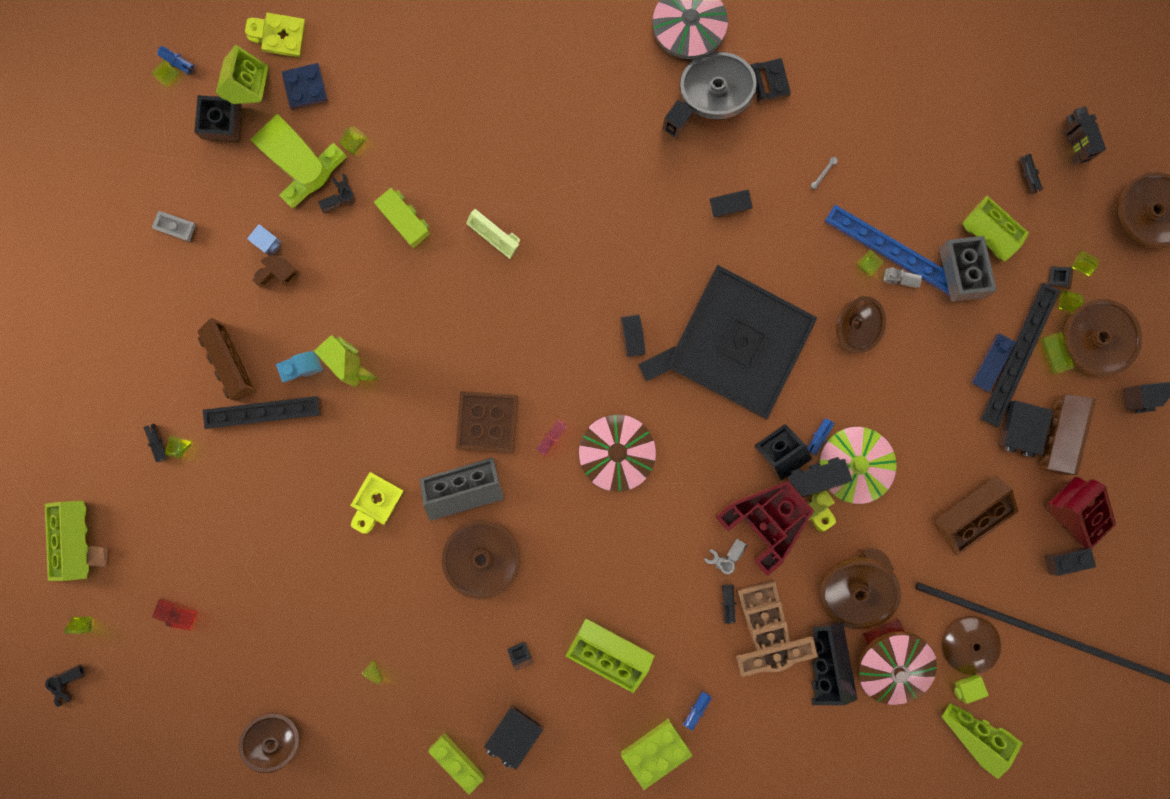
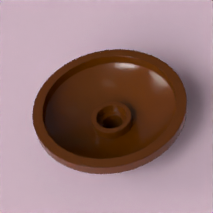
[836,296,886,353]
[942,616,1001,675]
[239,714,299,773]

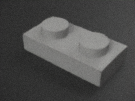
[152,210,196,242]

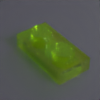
[1041,332,1074,374]

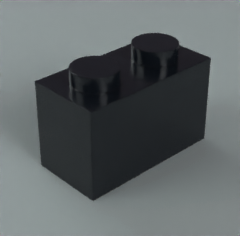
[662,100,694,139]
[1045,547,1096,576]

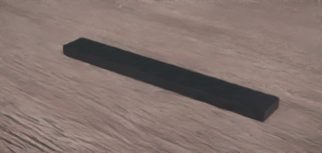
[979,283,1060,428]

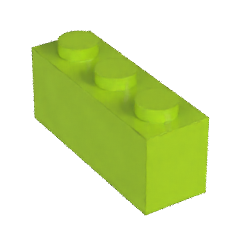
[374,188,430,248]
[428,733,485,795]

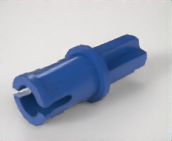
[157,46,195,75]
[807,419,834,456]
[683,692,712,731]

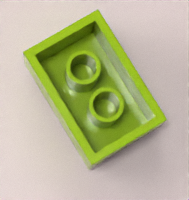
[621,718,693,790]

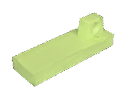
[466,209,520,259]

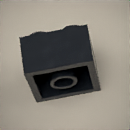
[194,95,242,141]

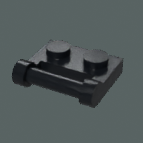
[750,58,791,103]

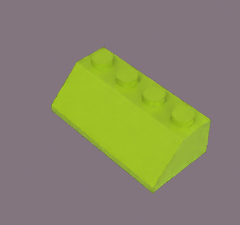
[314,335,360,387]
[45,501,89,581]
[565,619,654,693]

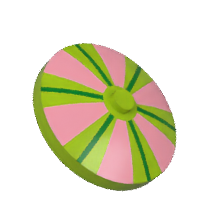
[818,427,896,504]

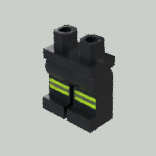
[1064,106,1106,166]

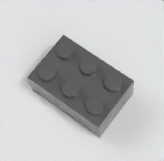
[939,236,997,302]

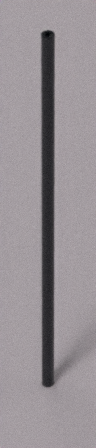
[915,582,1170,684]

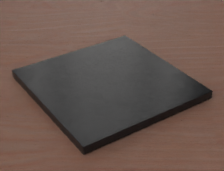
[666,265,817,419]

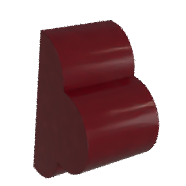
[1046,477,1116,549]

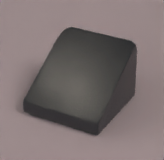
[1049,266,1073,289]
[507,642,534,671]

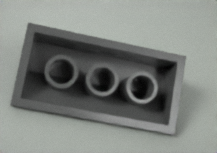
[420,458,504,521]

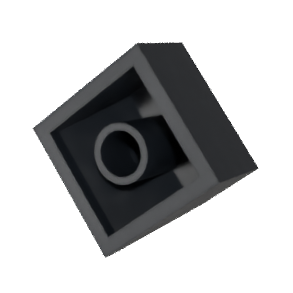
[1123,382,1170,414]
[754,424,812,481]

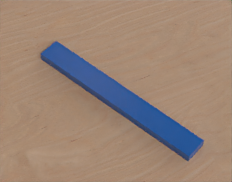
[824,205,950,296]

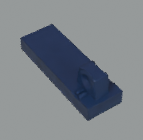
[971,333,1016,393]

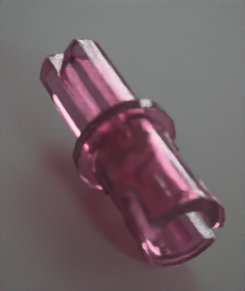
[535,420,567,456]

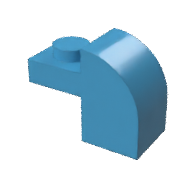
[276,351,324,383]

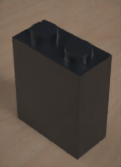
[998,400,1053,458]
[484,705,544,770]

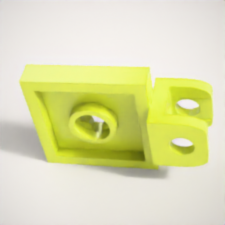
[245,12,305,58]
[350,472,404,534]
[803,491,836,533]

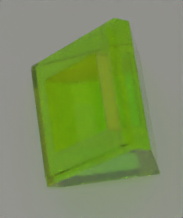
[1072,251,1099,276]
[1058,290,1084,312]

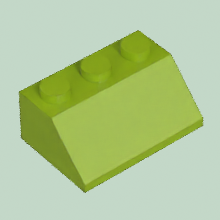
[216,45,269,104]
[962,196,1029,262]

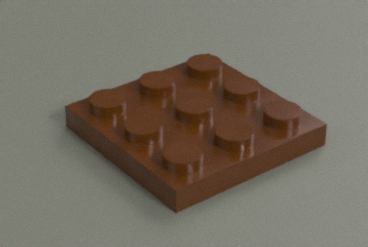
[456,391,518,453]

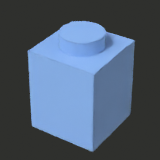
[247,224,281,256]

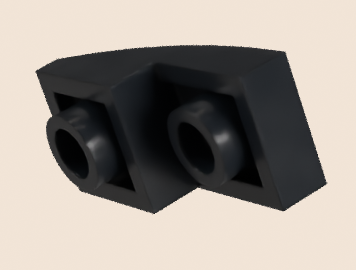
[710,190,753,218]
[620,314,646,357]
[638,346,675,382]

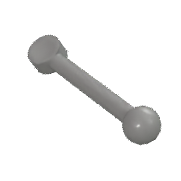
[811,157,837,189]

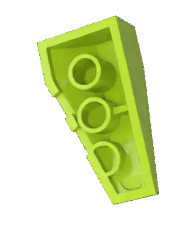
[942,703,1023,779]

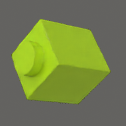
[954,675,989,704]

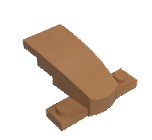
[736,580,818,677]

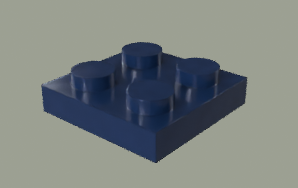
[282,63,328,109]

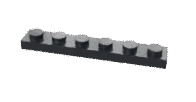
[203,396,321,429]

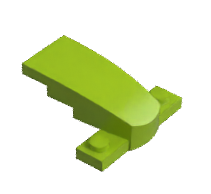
[250,114,347,209]

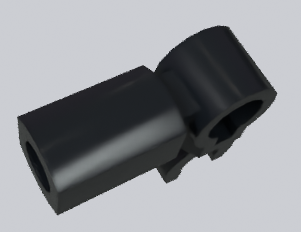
[318,173,356,213]
[45,664,86,707]

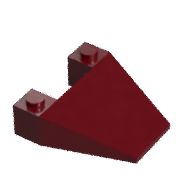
[715,481,814,576]

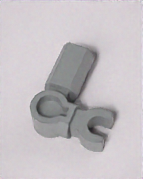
[883,267,922,288]
[704,538,748,574]

